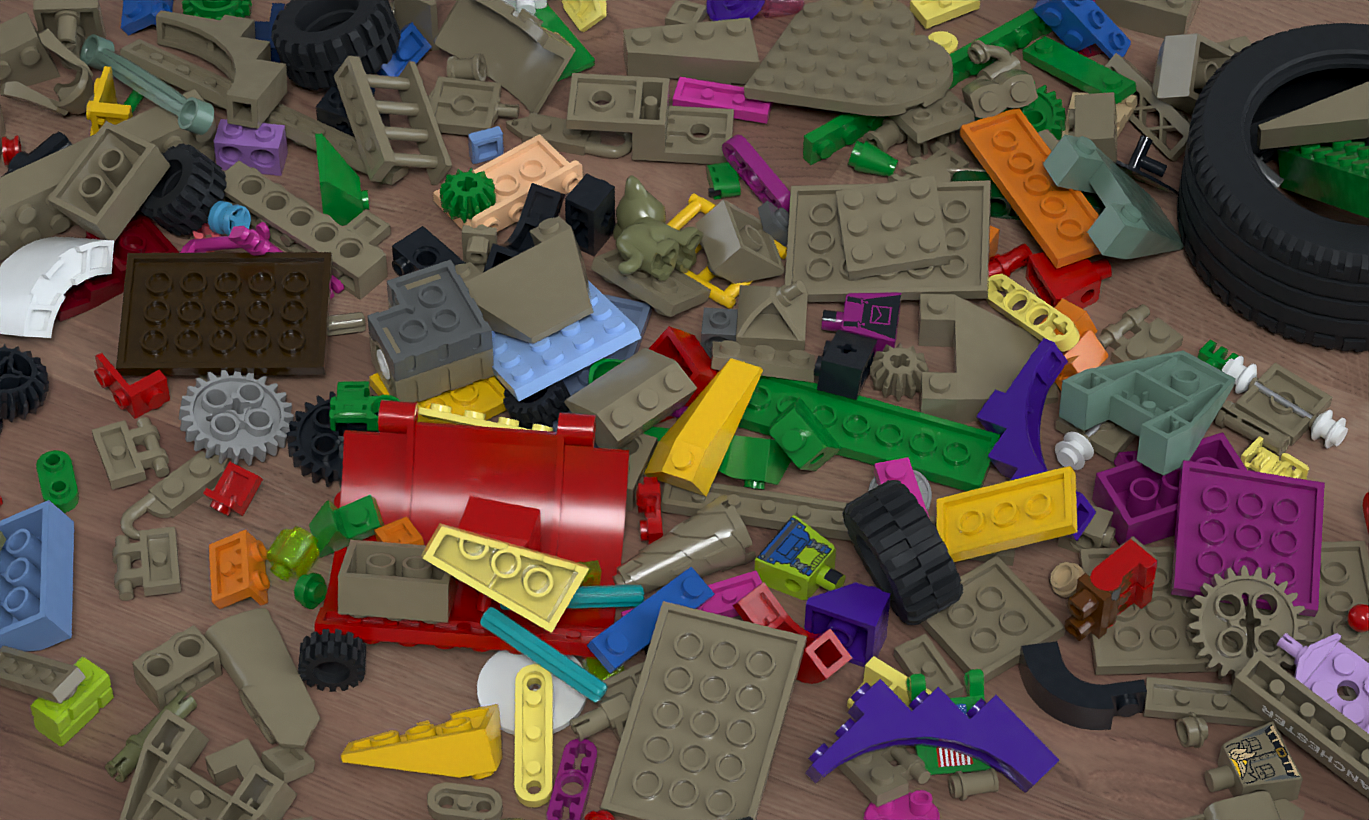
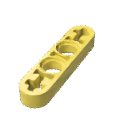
[985,274,1080,352]

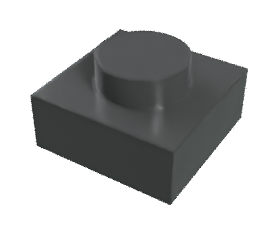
[758,200,789,246]

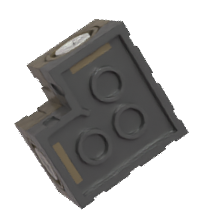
[367,260,494,402]

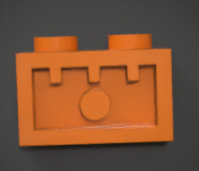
[209,529,270,609]

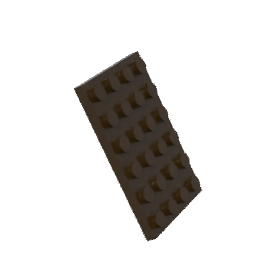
[116,252,333,376]

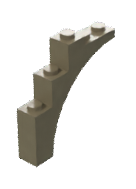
[156,10,287,129]

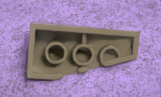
[1257,82,1369,149]

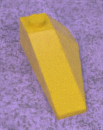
[644,358,763,496]
[341,704,502,779]

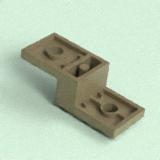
[566,73,734,164]

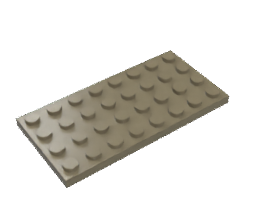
[1079,541,1369,675]

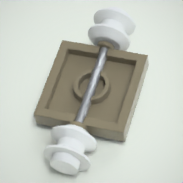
[1222,356,1348,449]
[1055,417,1137,470]

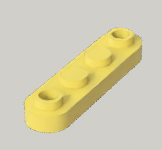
[514,664,553,808]

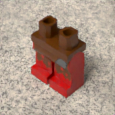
[1064,539,1158,641]

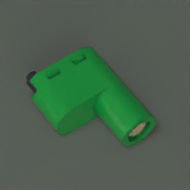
[706,162,742,200]

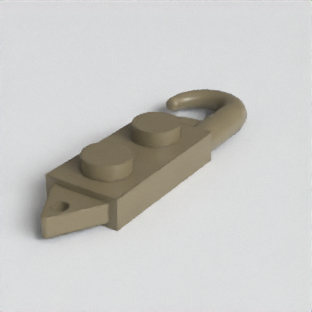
[506,112,632,158]
[120,451,231,540]

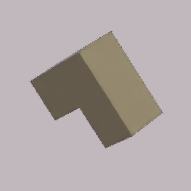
[205,738,267,787]

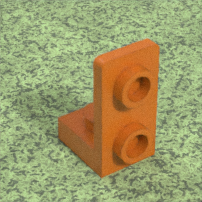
[1054,330,1108,391]

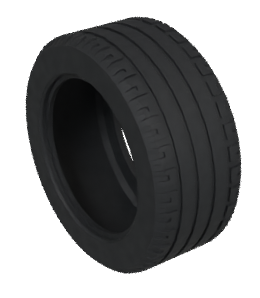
[1177,23,1369,352]

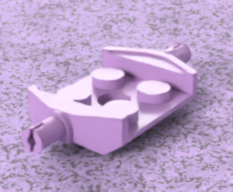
[1277,633,1369,734]

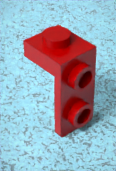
[94,353,170,419]

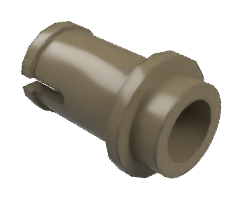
[948,768,999,801]

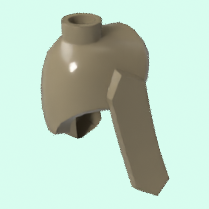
[0,28,94,116]

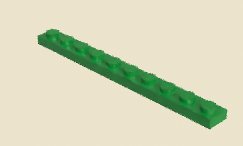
[803,8,1053,165]

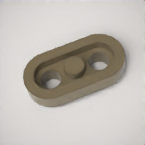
[427,782,503,820]

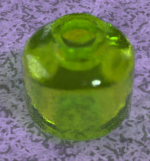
[266,526,320,582]

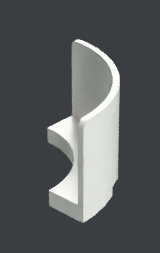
[0,237,114,338]

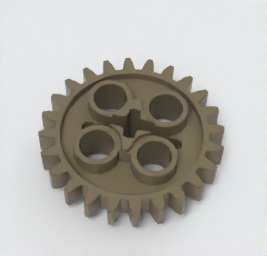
[1186,566,1308,684]

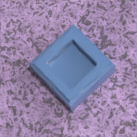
[468,126,504,164]

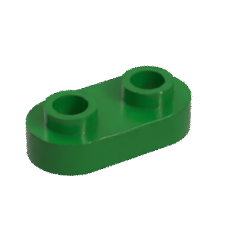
[36,450,79,513]

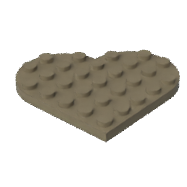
[744,0,953,116]

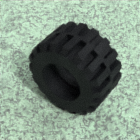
[139,144,227,236]

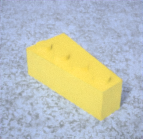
[421,523,589,633]

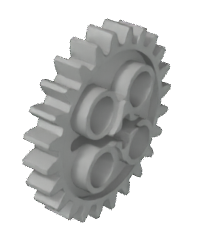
[179,370,294,466]

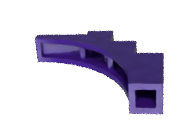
[805,679,1059,793]

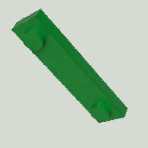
[1022,36,1136,104]

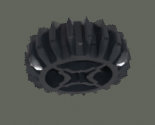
[0,344,49,423]

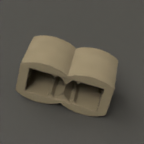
[962,69,1038,118]

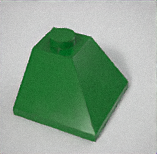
[315,133,369,226]

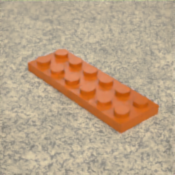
[960,108,1101,269]

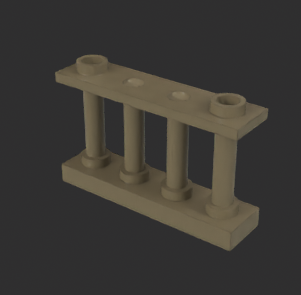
[334,56,452,185]

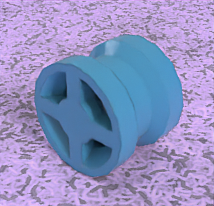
[208,201,251,236]

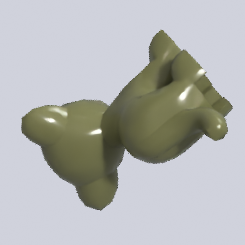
[613,175,704,281]

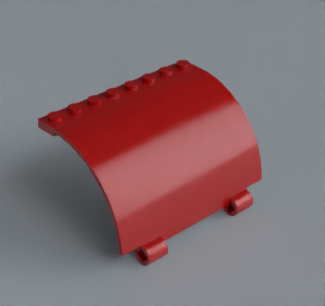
[314,400,629,660]

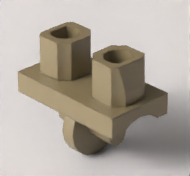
[462,224,497,273]

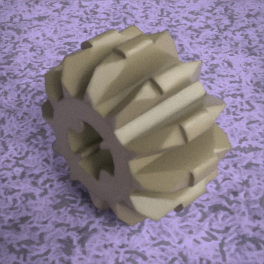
[870,343,929,401]

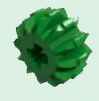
[440,167,496,224]

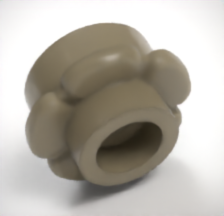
[1176,712,1208,748]

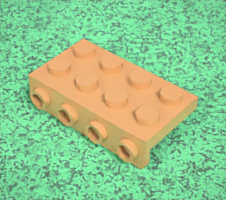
[433,134,583,233]

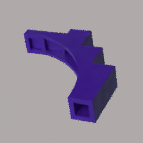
[976,338,1096,541]

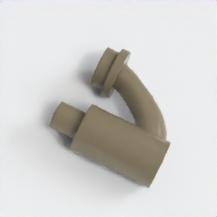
[968,40,1021,82]

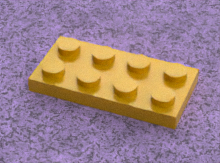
[937,466,1077,562]

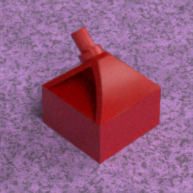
[458,496,541,612]

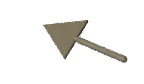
[901,153,986,182]

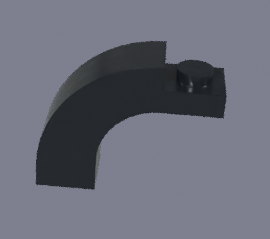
[483,183,566,273]
[1018,641,1147,730]

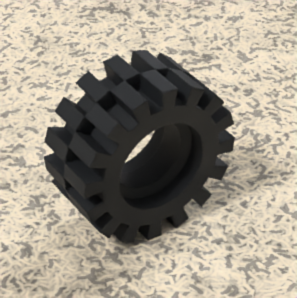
[503,380,571,430]
[298,629,366,692]

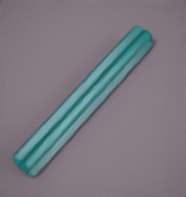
[500,585,644,610]
[480,607,608,703]

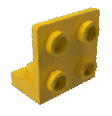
[86,66,133,136]

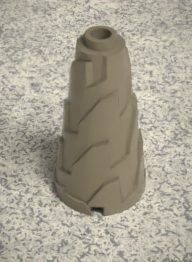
[612,495,756,594]

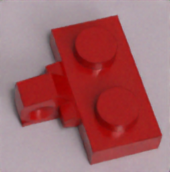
[636,476,663,545]

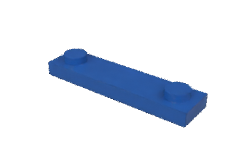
[587,566,715,674]

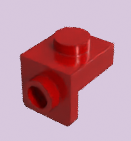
[203,461,263,516]

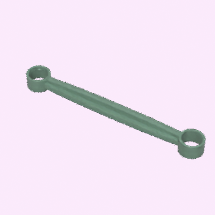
[80,34,214,135]

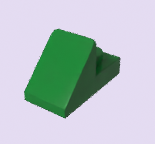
[309,494,384,558]

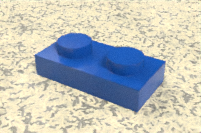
[376,23,432,77]

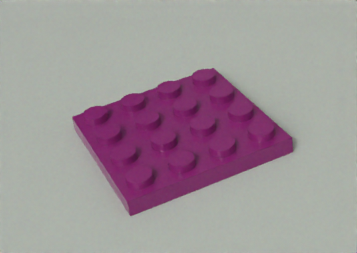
[1171,460,1325,617]

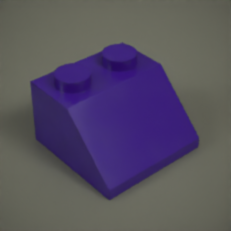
[804,582,891,668]

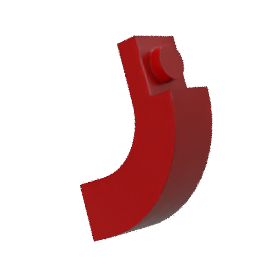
[732,582,852,684]

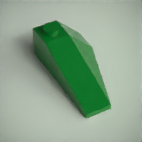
[643,426,792,490]

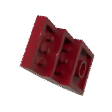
[56,213,179,322]

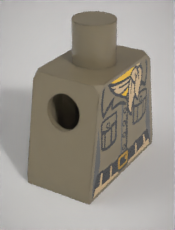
[1205,722,1303,801]

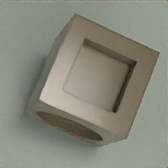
[1058,505,1116,553]

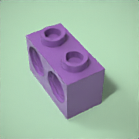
[213,119,288,176]

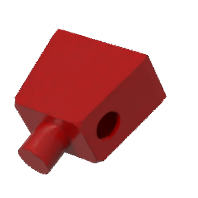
[1026,252,1112,309]

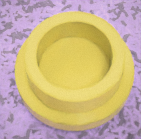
[928,31,958,54]

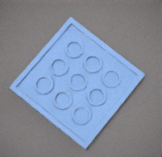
[492,280,641,401]

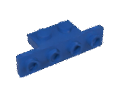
[1033,0,1131,59]

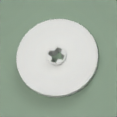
[477,650,587,735]

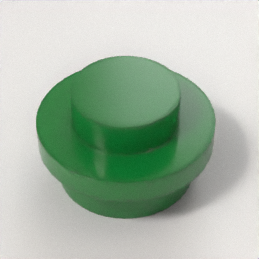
[294,573,327,609]

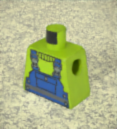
[754,515,846,601]

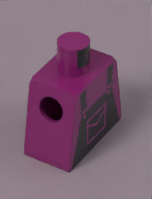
[821,292,901,354]

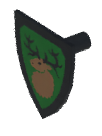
[1113,135,1178,196]

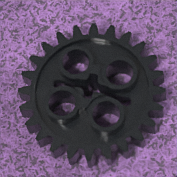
[287,391,379,488]

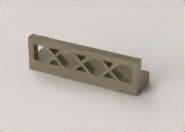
[1105,53,1191,162]

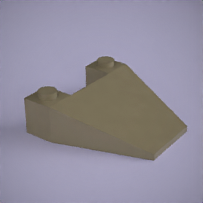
[455,216,594,344]
[918,294,1058,424]
[120,709,298,820]

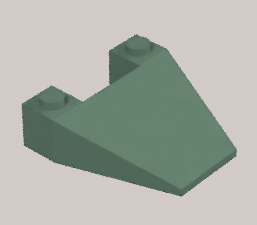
[1043,134,1184,259]
[1059,350,1236,476]

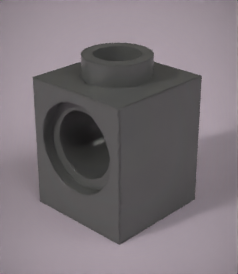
[701,307,738,359]

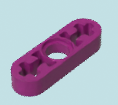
[722,134,791,213]
[547,739,597,820]

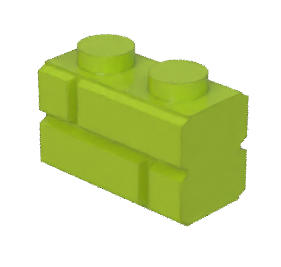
[30,657,114,747]

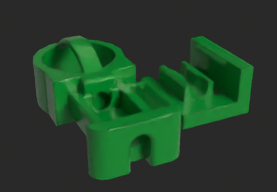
[329,381,400,431]

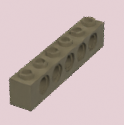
[222,161,388,300]

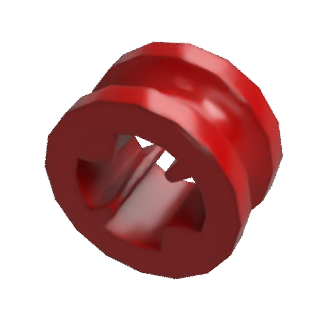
[2,135,22,166]

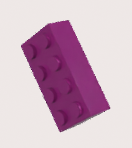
[1092,432,1247,545]

